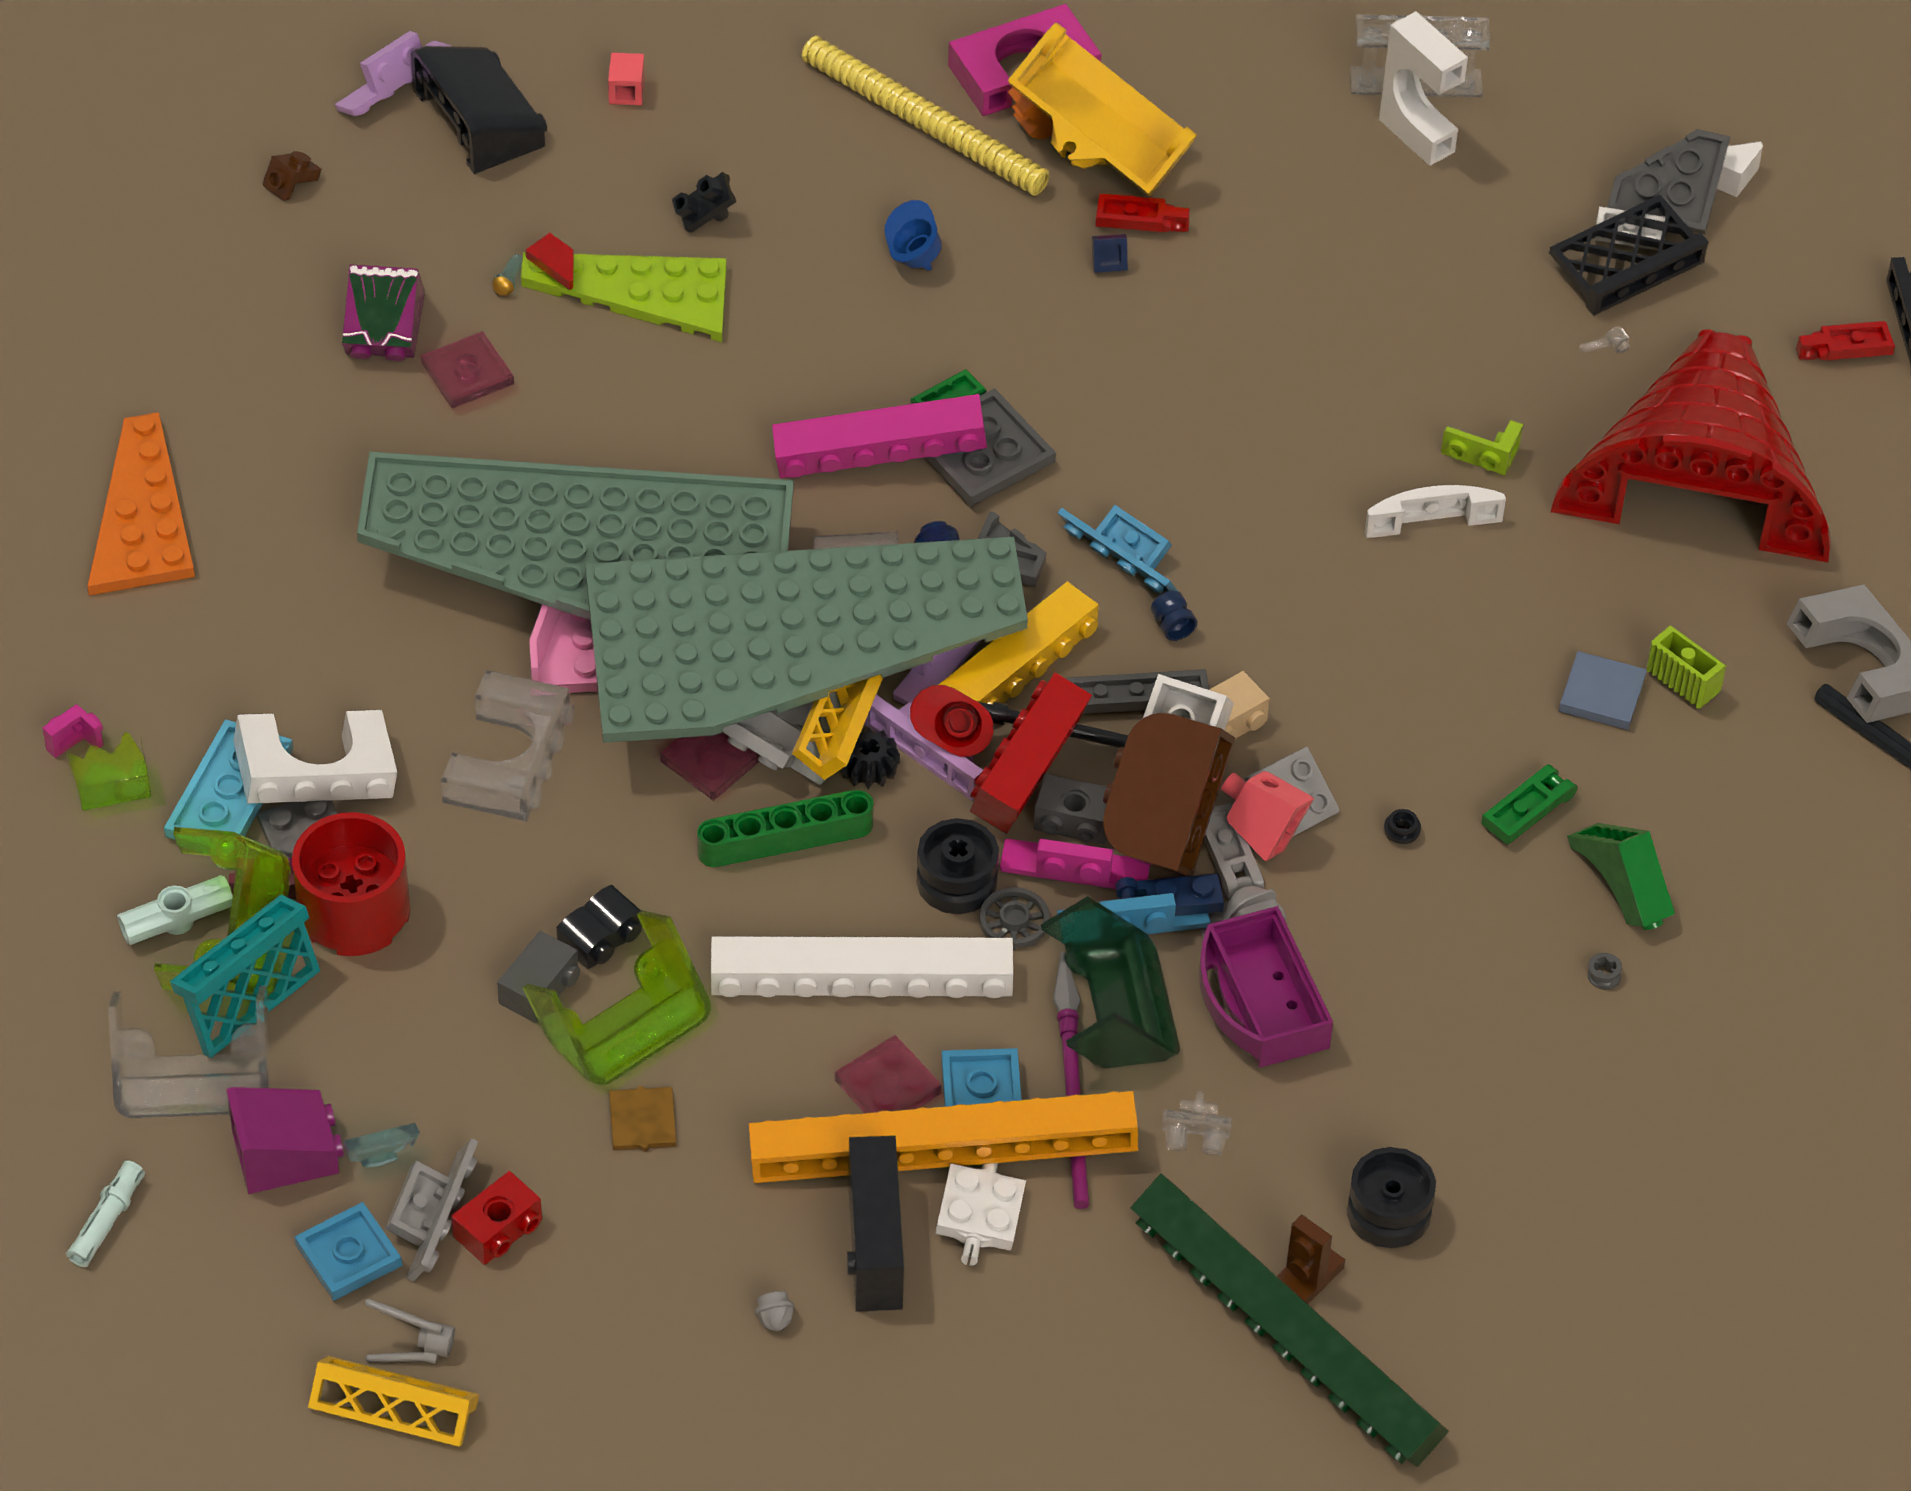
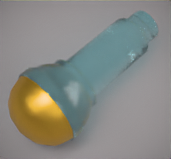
[492,254,523,296]

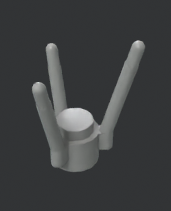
[365,1299,456,1364]

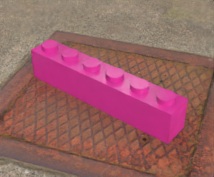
[772,394,987,478]

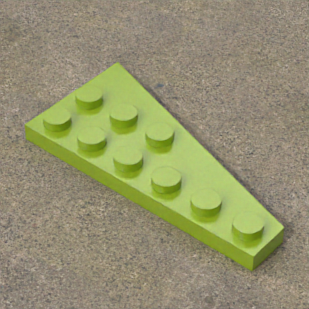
[521,252,727,342]

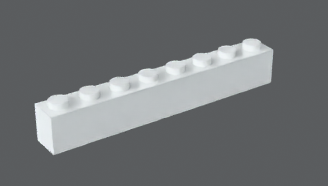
[711,936,1013,998]

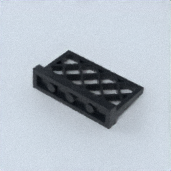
[1549,194,1709,316]

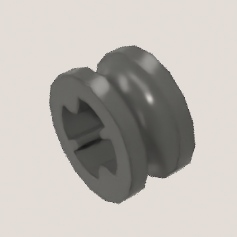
[1588,953,1622,990]

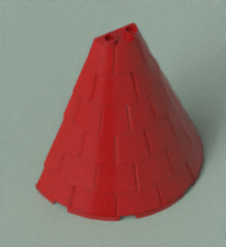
[1551,329,1831,563]

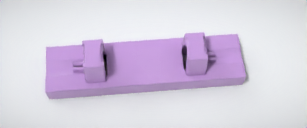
[864,694,983,801]

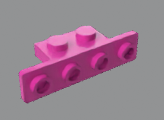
[1000,839,1150,889]

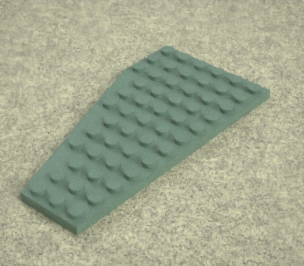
[357,452,794,620]
[585,537,1028,743]

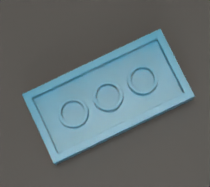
[164,719,293,857]

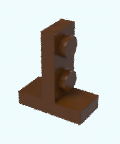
[1277,1214,1345,1304]

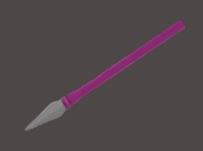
[1053,952,1089,1209]

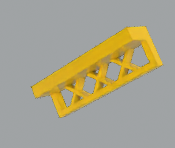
[792,674,883,780]
[308,1356,479,1447]

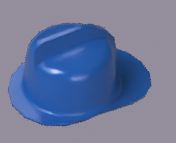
[884,200,942,271]

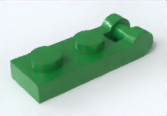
[1481,764,1578,845]

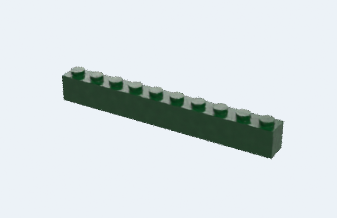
[1130,1173,1449,1467]

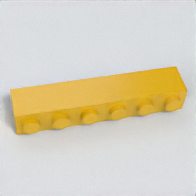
[938,581,1099,704]

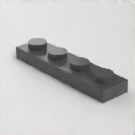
[1066,669,1209,714]

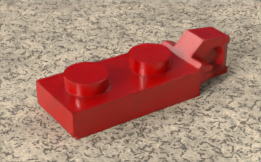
[1095,193,1190,232]
[1796,321,1895,360]

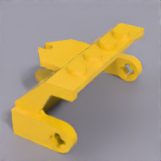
[1008,22,1197,197]

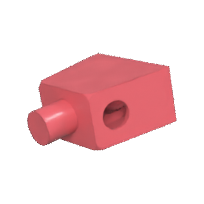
[1221,771,1314,861]

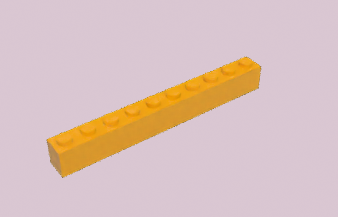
[749,1091,1138,1183]

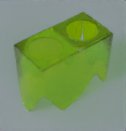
[66,732,151,811]

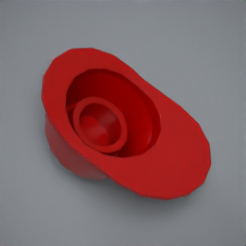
[910,685,994,757]

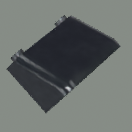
[411,46,547,174]

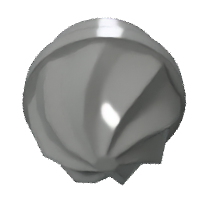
[755,1291,794,1331]

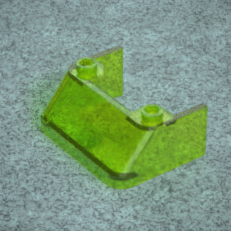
[154,827,291,995]
[522,911,711,1085]

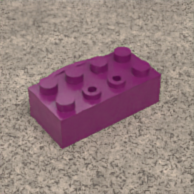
[1199,906,1333,1068]

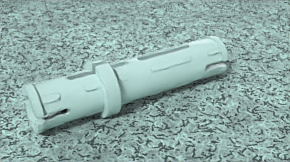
[66,1160,145,1267]

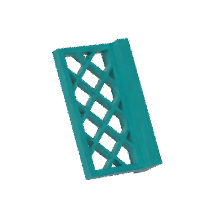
[170,895,321,1058]

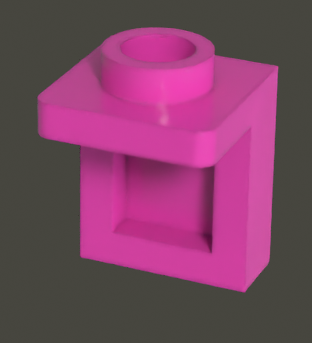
[42,704,103,758]

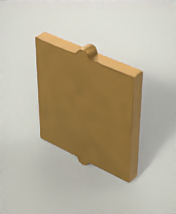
[609,1086,676,1152]

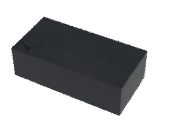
[847,1136,904,1312]

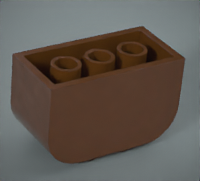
[1103,713,1235,877]

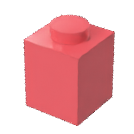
[608,52,645,105]

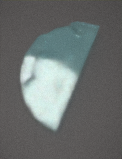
[343,1123,420,1167]

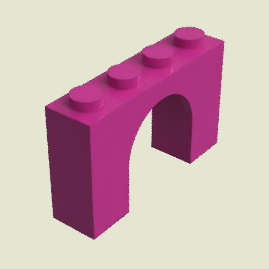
[948,4,1102,116]

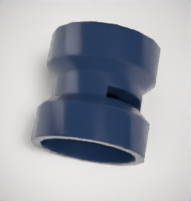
[1151,591,1198,641]

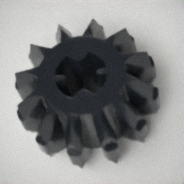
[841,726,900,790]

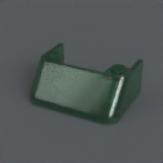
[1041,896,1180,1069]

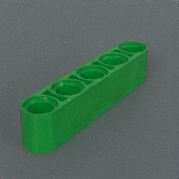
[697,790,874,867]

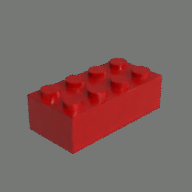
[969,672,1092,834]

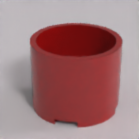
[292,812,410,956]

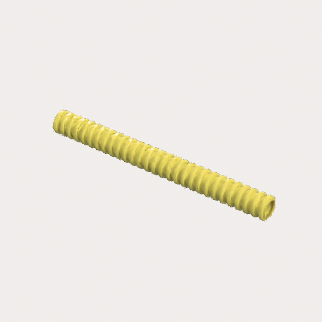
[802,36,1049,196]

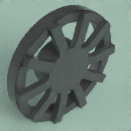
[980,887,1049,950]

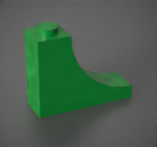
[1567,823,1675,930]

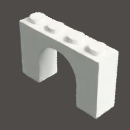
[1379,11,1468,166]
[233,710,397,804]

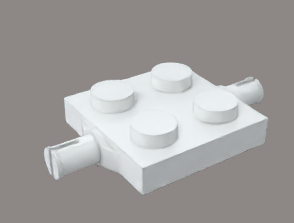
[935,1163,1026,1266]

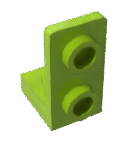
[1441,420,1524,475]

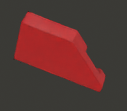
[525,232,574,290]

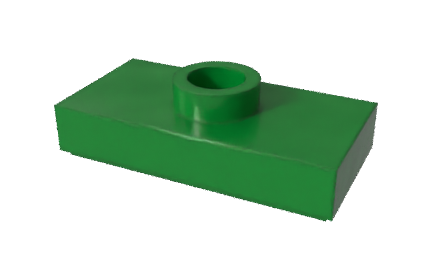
[910,369,987,404]

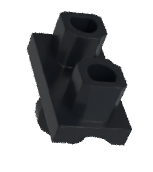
[672,172,737,233]

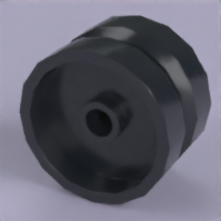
[916,818,999,914]
[1347,1147,1436,1248]

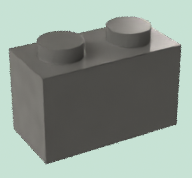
[497,930,580,1023]

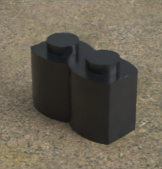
[556,885,643,969]

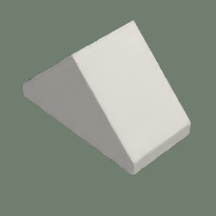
[1717,142,1763,197]

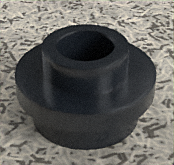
[1384,809,1421,844]

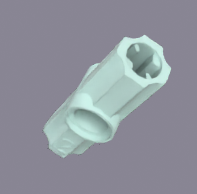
[117,875,235,945]

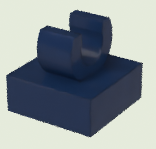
[1092,234,1128,273]

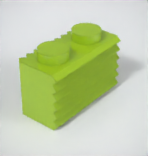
[1646,625,1727,708]

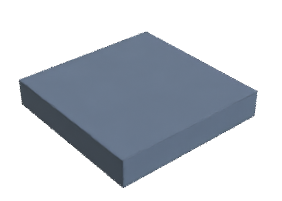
[1559,651,1647,730]

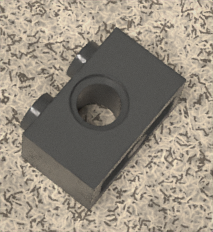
[1034,773,1107,845]

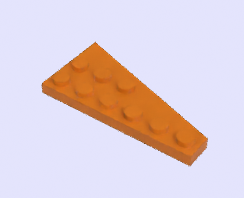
[87,412,195,596]

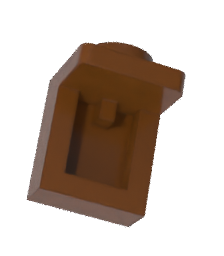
[263,151,322,200]

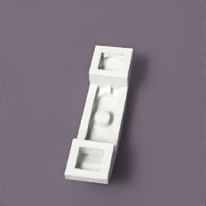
[1365,485,1506,538]

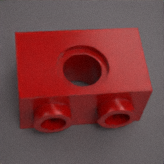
[451,1170,542,1265]

